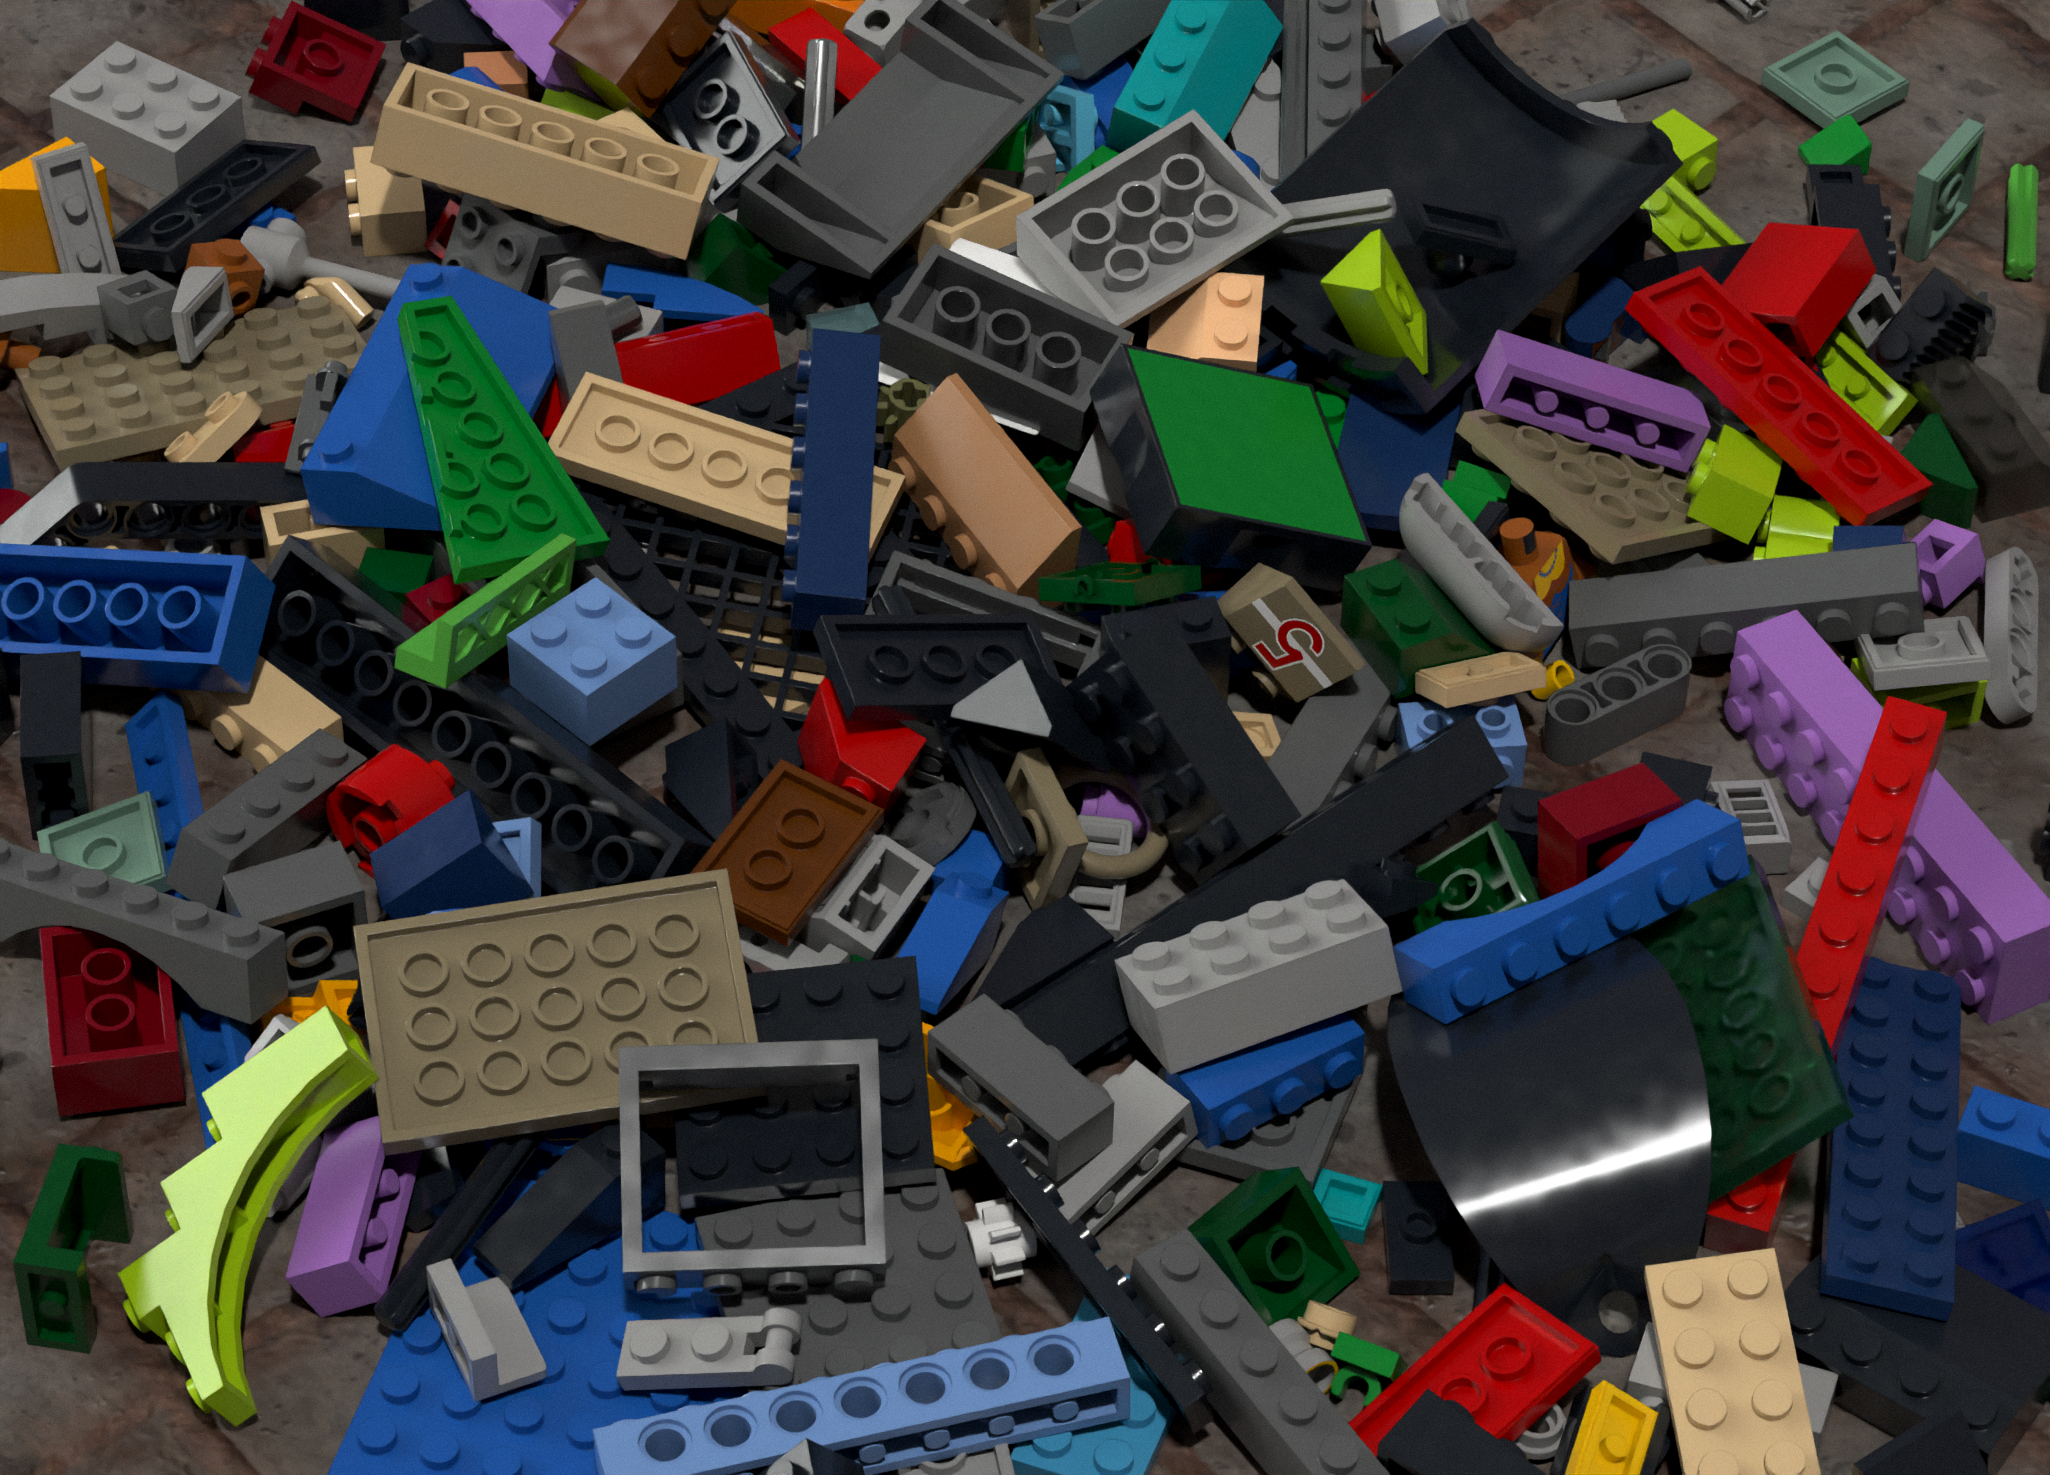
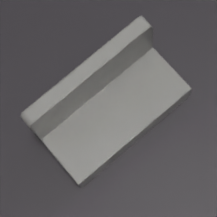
[426,1258,547,1402]

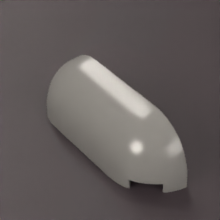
[1399,473,1564,654]

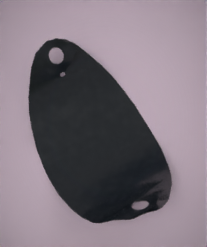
[1387,935,1711,1358]

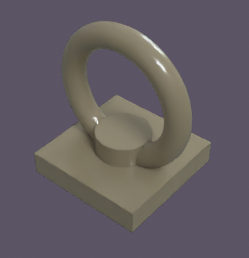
[1005,747,1169,911]

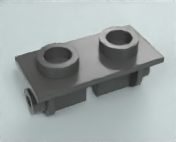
[284,360,350,475]

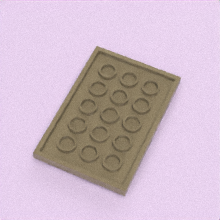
[14,296,367,471]
[353,868,767,1156]

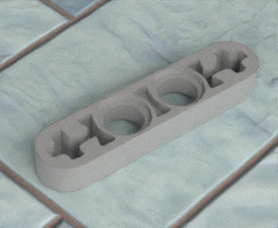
[1984,546,2039,724]

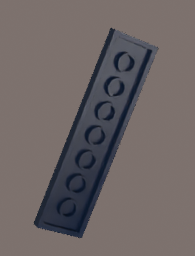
[1820,957,1961,1322]

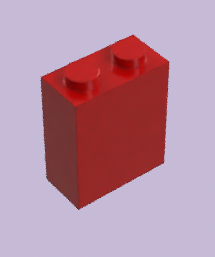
[1721,222,1876,358]

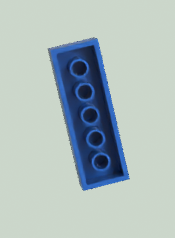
[0,543,276,693]

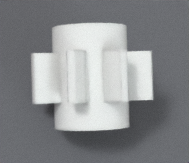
[962,1197,1037,1281]

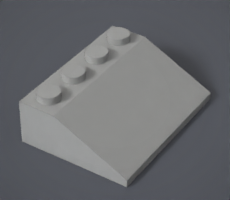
[1016,109,1294,329]

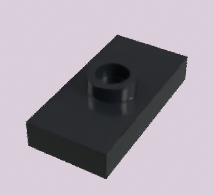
[1382,1181,1455,1294]

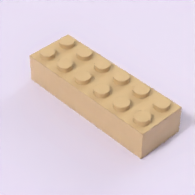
[370,62,720,260]

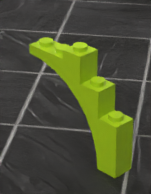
[118,1005,379,1427]

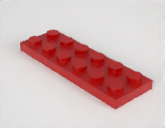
[1624,266,1933,526]

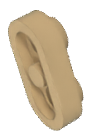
[164,391,262,462]

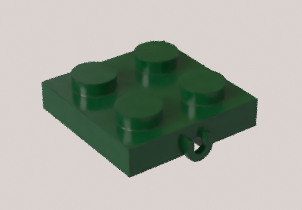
[1038,557,1202,614]

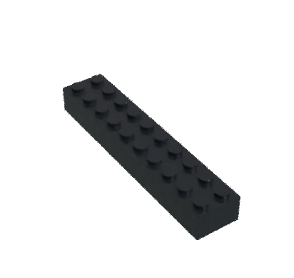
[258,534,714,894]

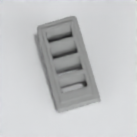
[171,266,234,363]
[1709,779,1792,875]
[1065,815,1134,939]

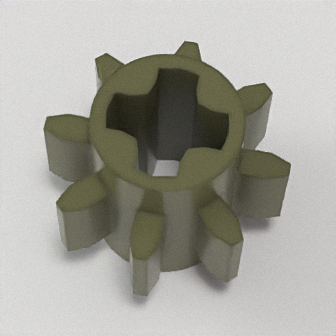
[876,378,932,444]

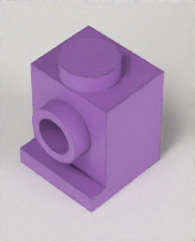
[1910,519,1986,609]

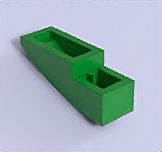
[1442,460,1524,523]

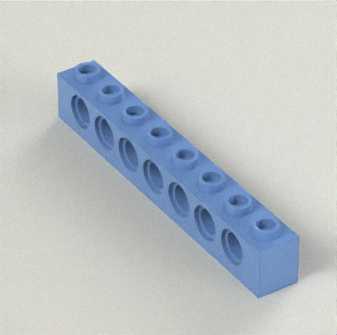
[593,1316,1130,1475]

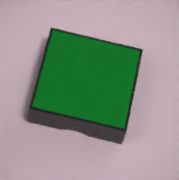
[1089,343,1372,592]

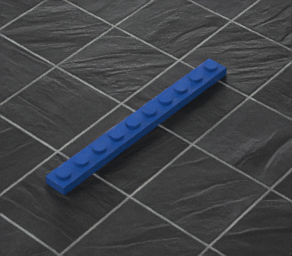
[125,689,252,1150]

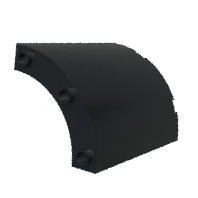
[1217,17,1683,415]

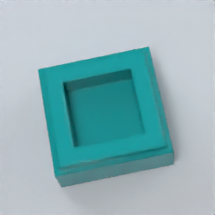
[1313,1168,1383,1245]

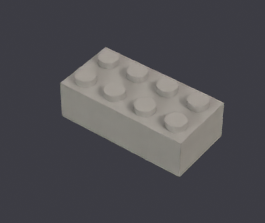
[1114,879,1402,1075]

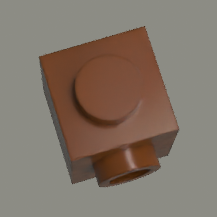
[184,238,265,321]

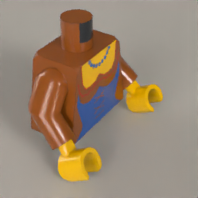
[1486,518,1618,700]

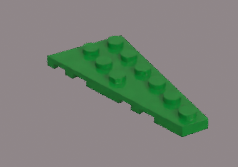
[397,296,610,584]

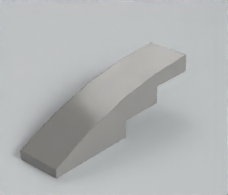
[0,272,179,345]

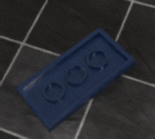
[1337,375,1467,532]

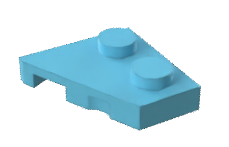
[1038,85,1098,174]

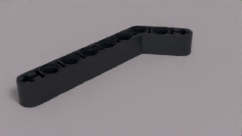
[0,462,400,548]

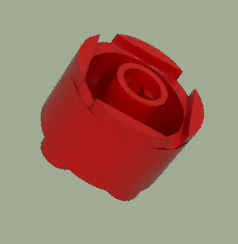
[326,744,455,880]

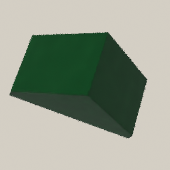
[1901,413,1978,529]

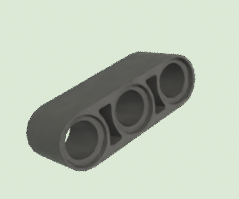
[1542,644,1692,766]

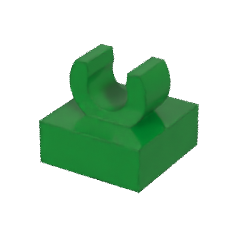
[1330,1331,1409,1407]

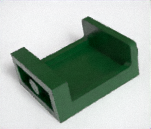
[13,1143,133,1354]

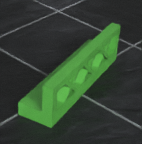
[394,533,577,689]

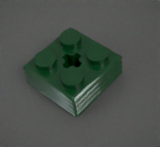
[1407,821,1540,934]

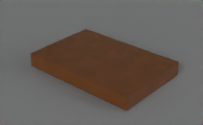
[690,759,884,947]

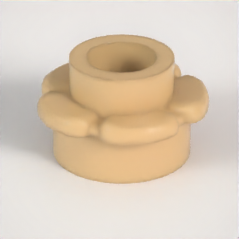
[1297,1300,1358,1351]

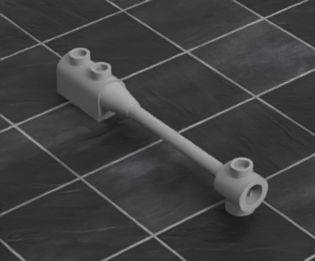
[240,218,663,343]

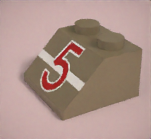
[1217,563,1366,703]

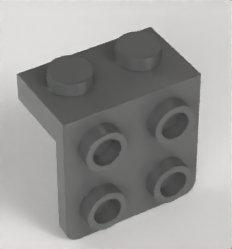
[441,193,584,294]

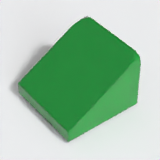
[1798,114,1872,175]

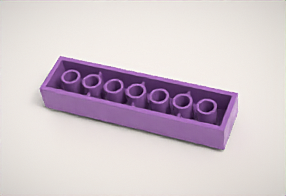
[1724,609,2050,1025]

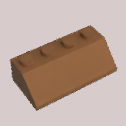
[888,373,1082,608]

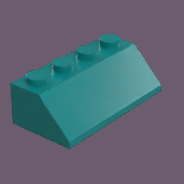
[1105,0,1284,151]

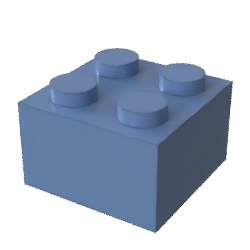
[507,577,678,746]

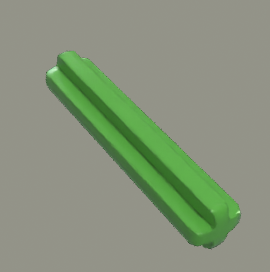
[2005,163,2039,281]

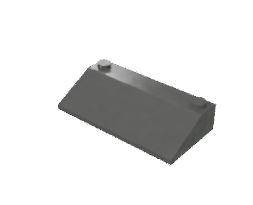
[736,0,1065,279]

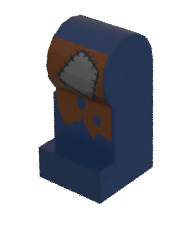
[1564,275,1650,364]

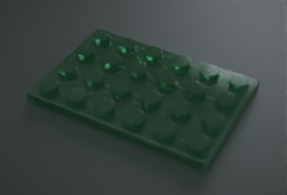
[1627,854,1855,1205]

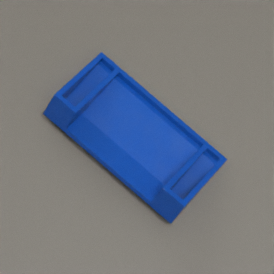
[300,263,559,531]

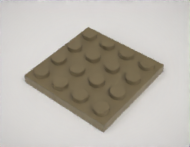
[1455,409,1735,565]

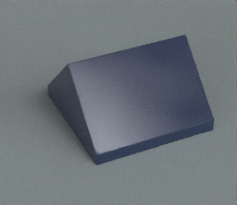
[369,789,535,920]

